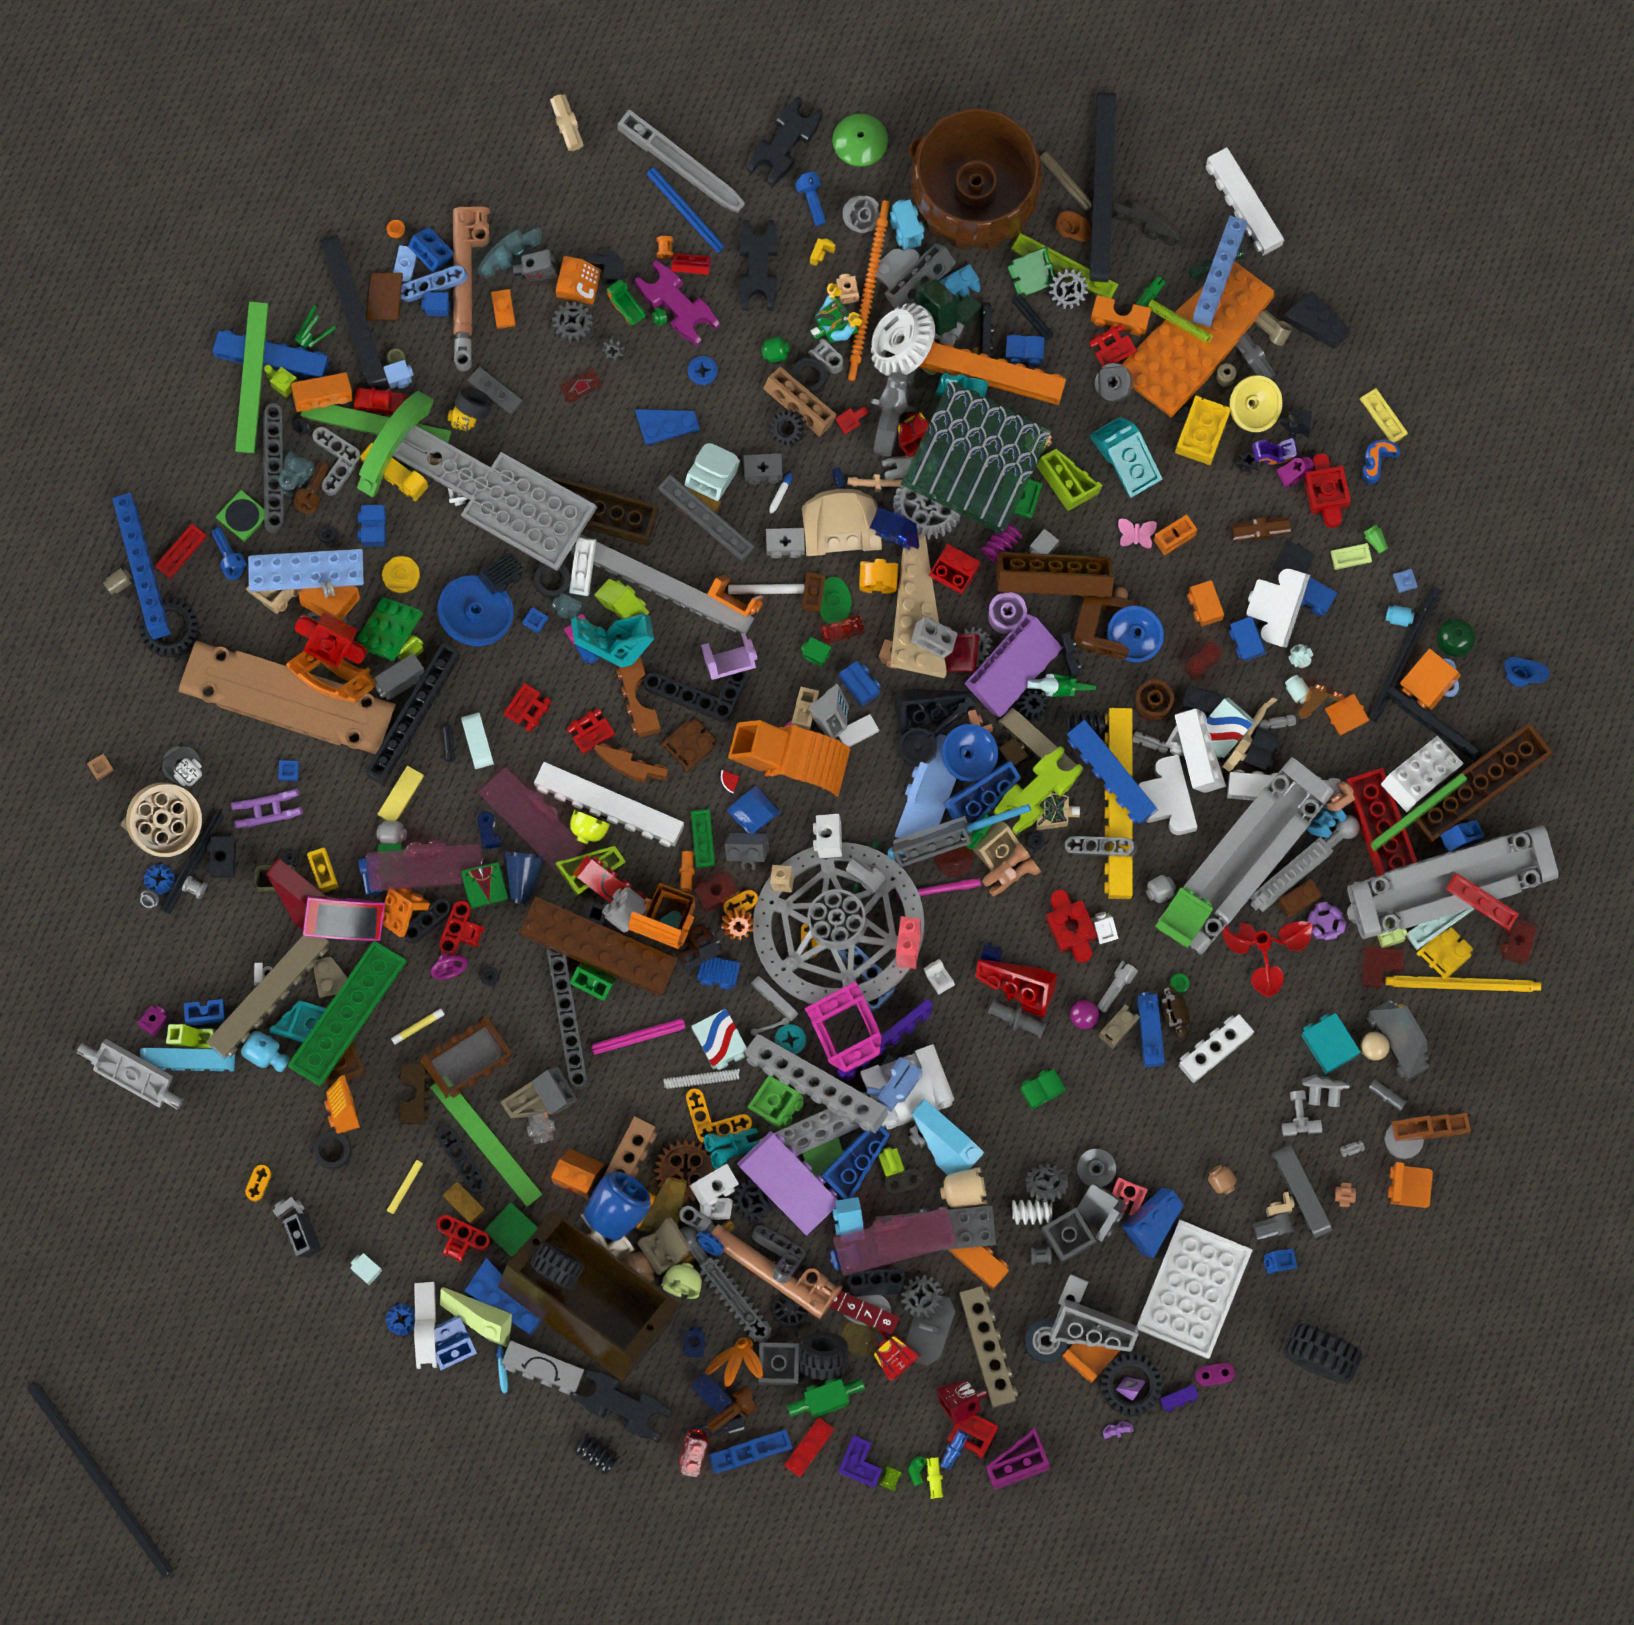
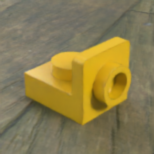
[810,238,835,266]

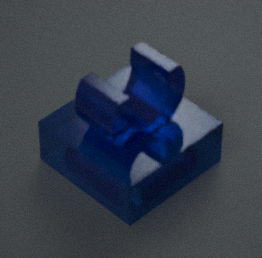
[980,943,1003,962]

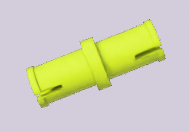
[926,1457,943,1499]

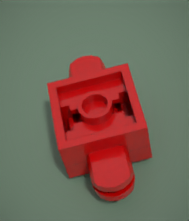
[1304,454,1351,528]
[295,612,367,669]
[1046,890,1097,963]

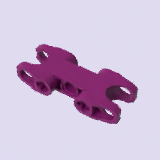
[634,261,720,347]

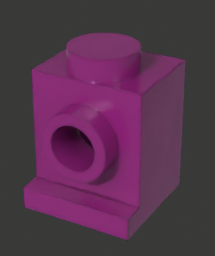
[137,1005,168,1037]

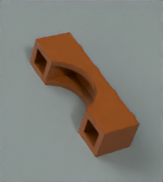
[616,657,661,738]

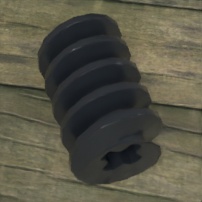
[1066,711,1105,736]
[576,1433,620,1475]

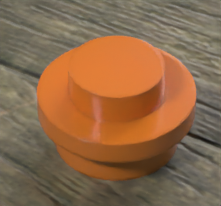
[387,220,405,238]

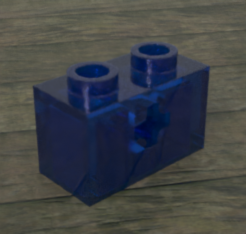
[691,1373,733,1415]

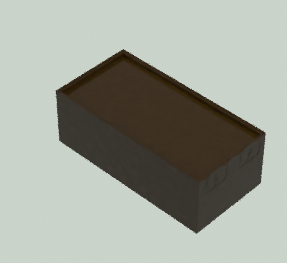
[498,1210,679,1382]

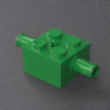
[787,1378,865,1419]

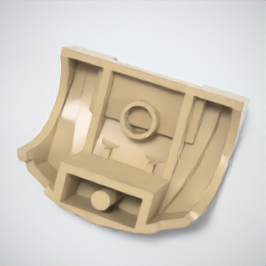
[802,489,882,556]

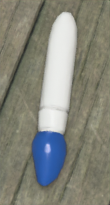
[769,472,792,513]

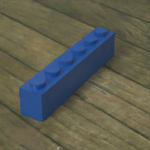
[213,330,329,379]
[1067,720,1159,825]

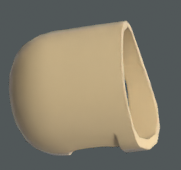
[1360,1032,1390,1061]

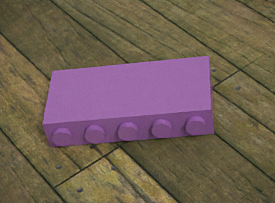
[965,614,1062,717]
[737,1131,839,1236]

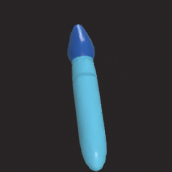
[496,1345,508,1393]

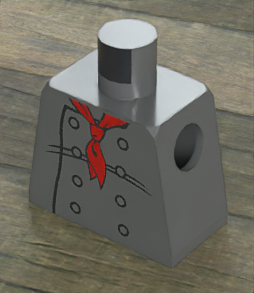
[513,249,559,281]

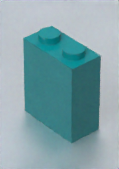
[1301,1013,1360,1075]

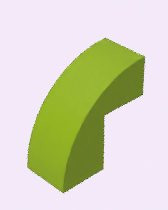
[166,1024,216,1049]

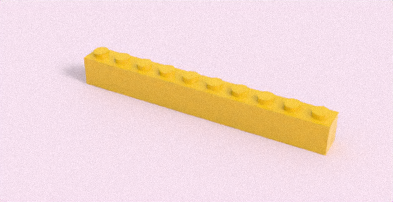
[1104,708,1132,899]

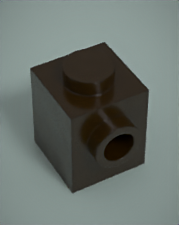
[998,738,1028,768]

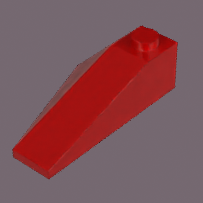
[975,959,1057,1017]

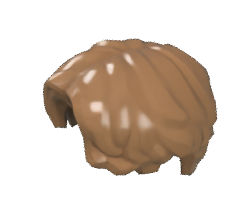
[621,1251,655,1282]

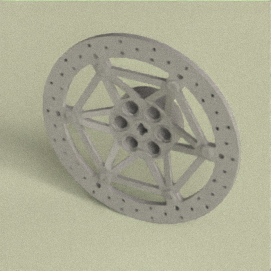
[753,842,924,1006]

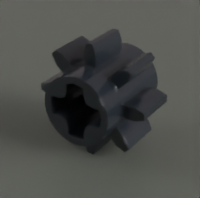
[1237,450,1259,475]

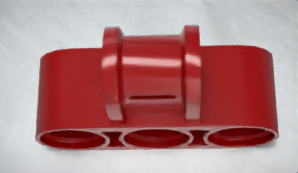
[353,387,410,415]
[439,901,485,956]
[437,1215,491,1263]

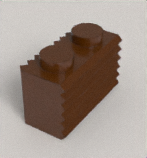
[1278,880,1321,918]

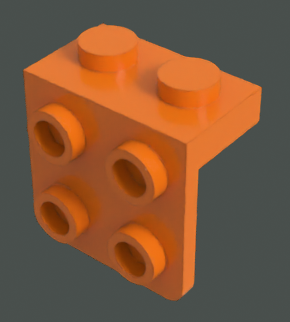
[382,885,430,937]
[1388,1162,1433,1208]

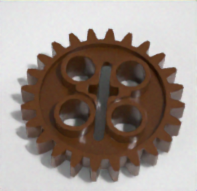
[654,1139,717,1203]

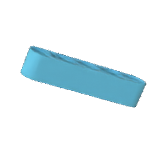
[140,1048,235,1071]

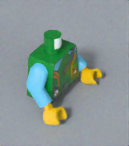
[810,283,862,343]

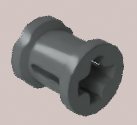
[1031,1247,1051,1265]

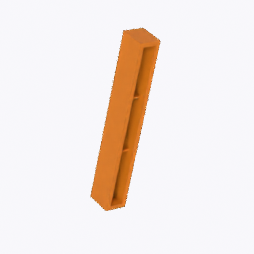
[918,340,1066,405]

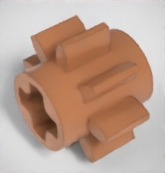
[1335,1183,1356,1207]

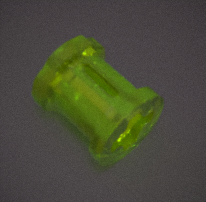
[879,1466,903,1492]

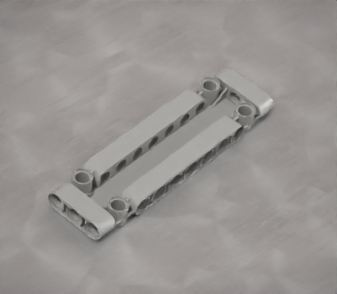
[1158,757,1335,955]
[1348,825,1558,939]

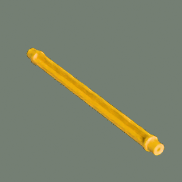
[1385,975,1541,992]

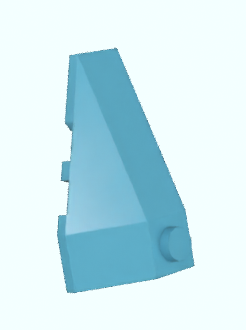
[911,1098,984,1175]

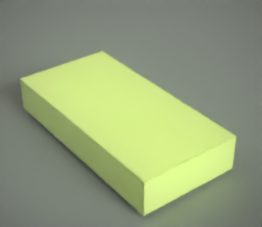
[1330,543,1372,570]

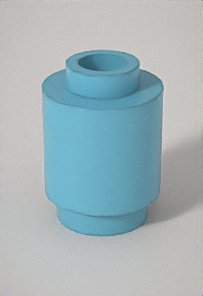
[1385,605,1414,627]

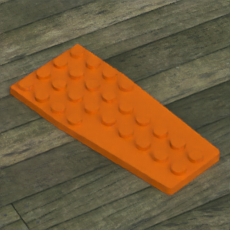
[1121,261,1274,417]

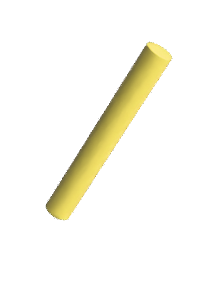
[387,1160,423,1214]

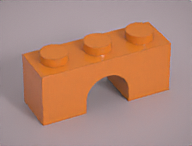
[1091,295,1151,336]

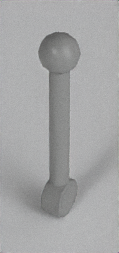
[751,1018,789,1036]

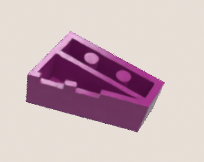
[986,1428,1049,1490]

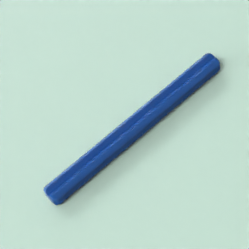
[647,167,724,253]

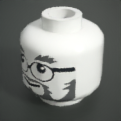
[174,758,202,786]

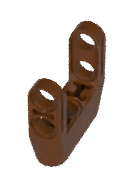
[1074,596,1140,659]

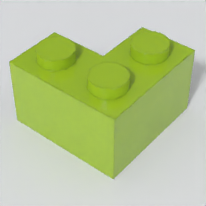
[594,579,649,619]

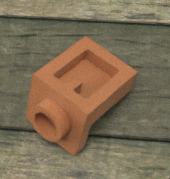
[967,710,993,732]
[1326,782,1355,811]

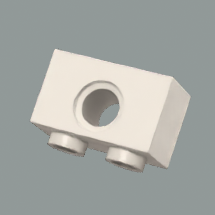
[813,814,842,858]
[690,1164,739,1206]

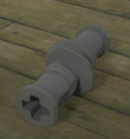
[988,999,1047,1038]

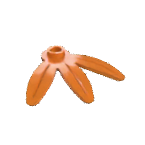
[705,1338,763,1386]

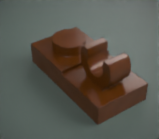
[801,572,825,612]

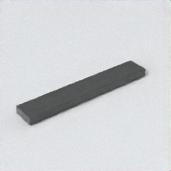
[657,474,755,562]

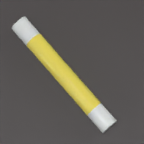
[391,1009,445,1045]

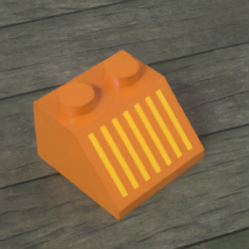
[324,1075,360,1134]

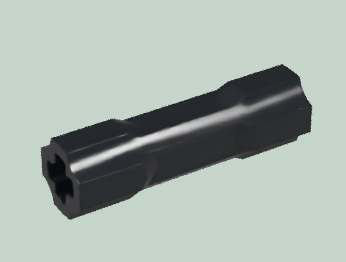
[683,1413,744,1445]

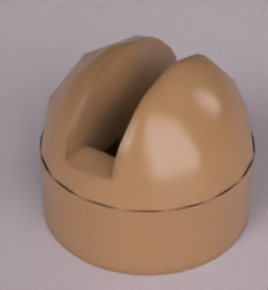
[1113,587,1128,600]

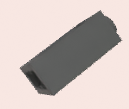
[374,653,425,702]

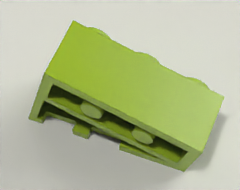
[1037,449,1103,511]

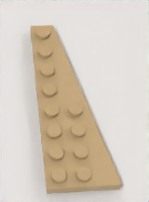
[890,528,947,678]

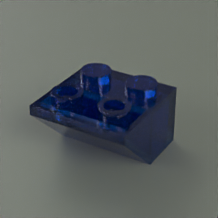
[869,507,920,550]

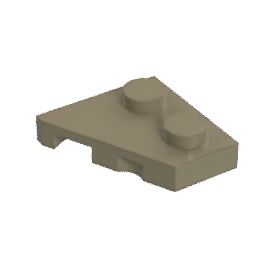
[313,957,348,999]
[500,1082,550,1119]

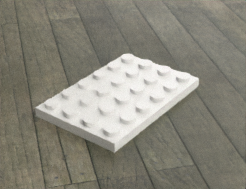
[1137,1220,1252,1359]

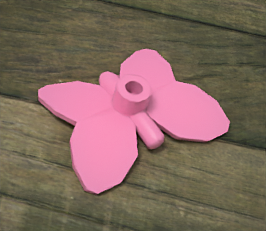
[1118,519,1157,548]

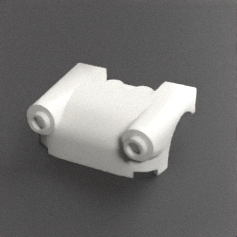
[861,1044,954,1129]

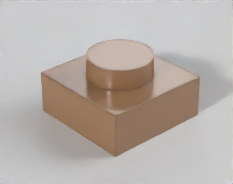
[87,754,114,781]

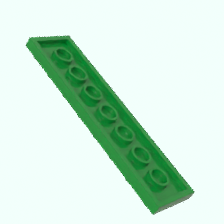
[288,941,407,1087]

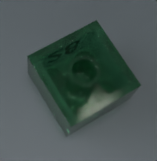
[917,279,959,336]

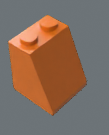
[551,1148,605,1199]

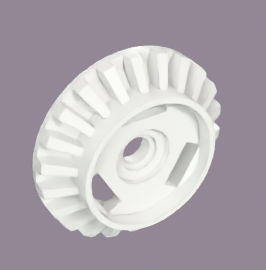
[871,303,935,376]

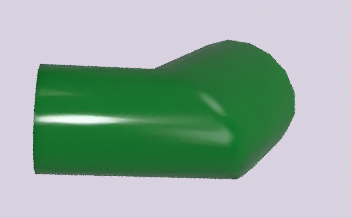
[908,1456,926,1486]

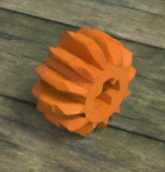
[721,907,754,941]

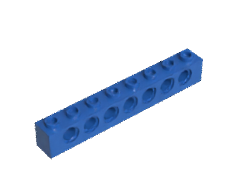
[112,493,171,639]

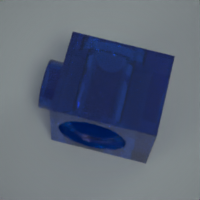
[684,1328,705,1358]

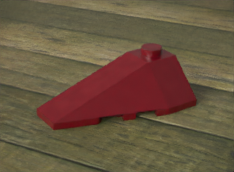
[266,858,327,930]

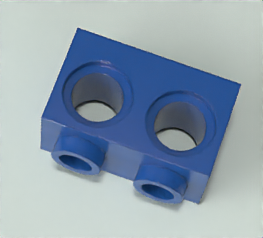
[408,227,454,272]

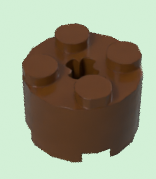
[1135,679,1174,721]

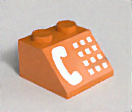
[556,256,601,305]

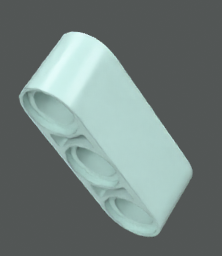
[461,713,494,769]

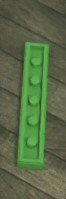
[1371,774,1467,851]

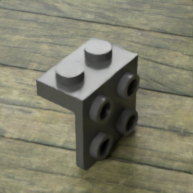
[1077,1183,1126,1242]

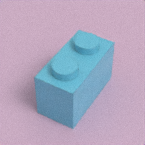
[833,1197,865,1243]

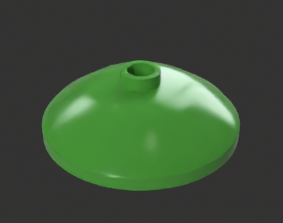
[833,114,888,167]

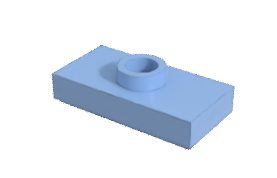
[393,245,417,284]

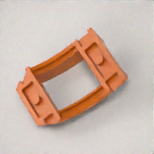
[286,651,376,703]

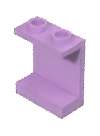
[701,633,757,680]

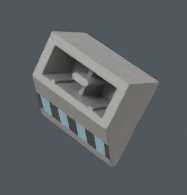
[808,684,849,739]

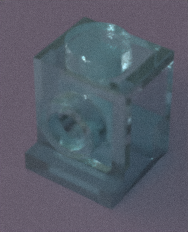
[552,593,582,621]

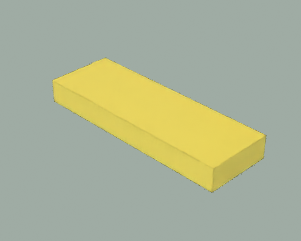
[1360,388,1408,443]
[378,766,424,821]

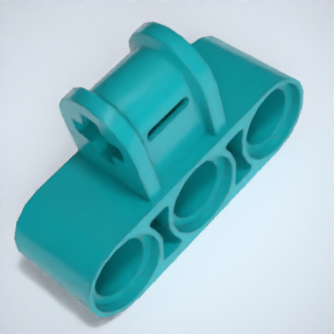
[936,373,989,402]

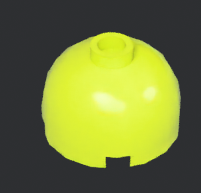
[570,810,610,844]

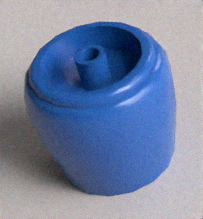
[584,1172,651,1240]

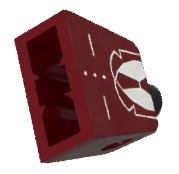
[936,1380,987,1425]

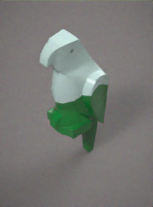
[1027,674,1096,697]

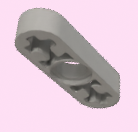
[751,976,798,1021]

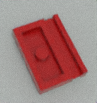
[671,253,711,275]

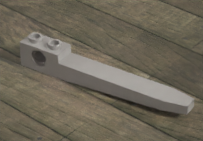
[618,110,745,213]

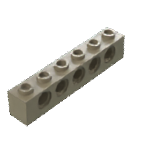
[959,1286,1018,1408]

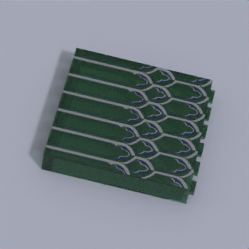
[900,381,1051,534]

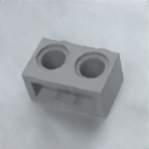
[911,616,957,659]

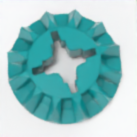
[775,1024,806,1055]

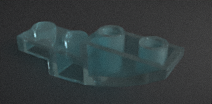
[477,227,543,278]

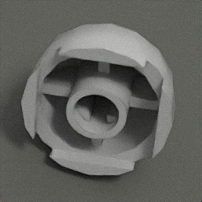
[842,195,880,233]

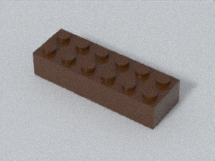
[996,552,1114,597]

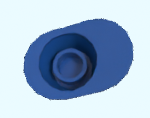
[1504,657,1550,687]

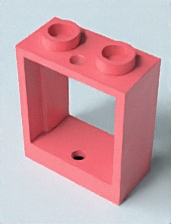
[896,916,921,969]

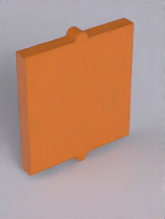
[1325,694,1369,736]

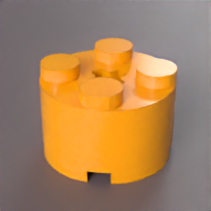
[859,559,898,594]

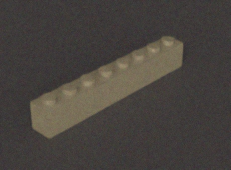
[207,935,329,1060]

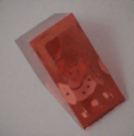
[820,615,865,645]

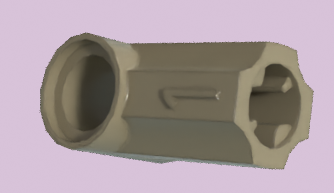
[1255,310,1293,346]

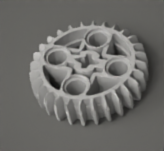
[893,470,963,540]

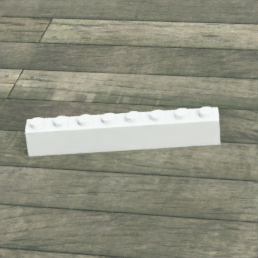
[534,762,684,847]

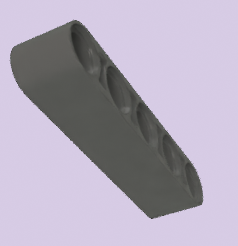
[1272,1145,1332,1239]

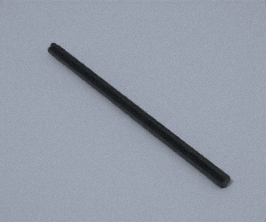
[28,1383,173,1578]

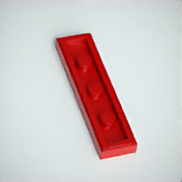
[1445,873,1519,930]

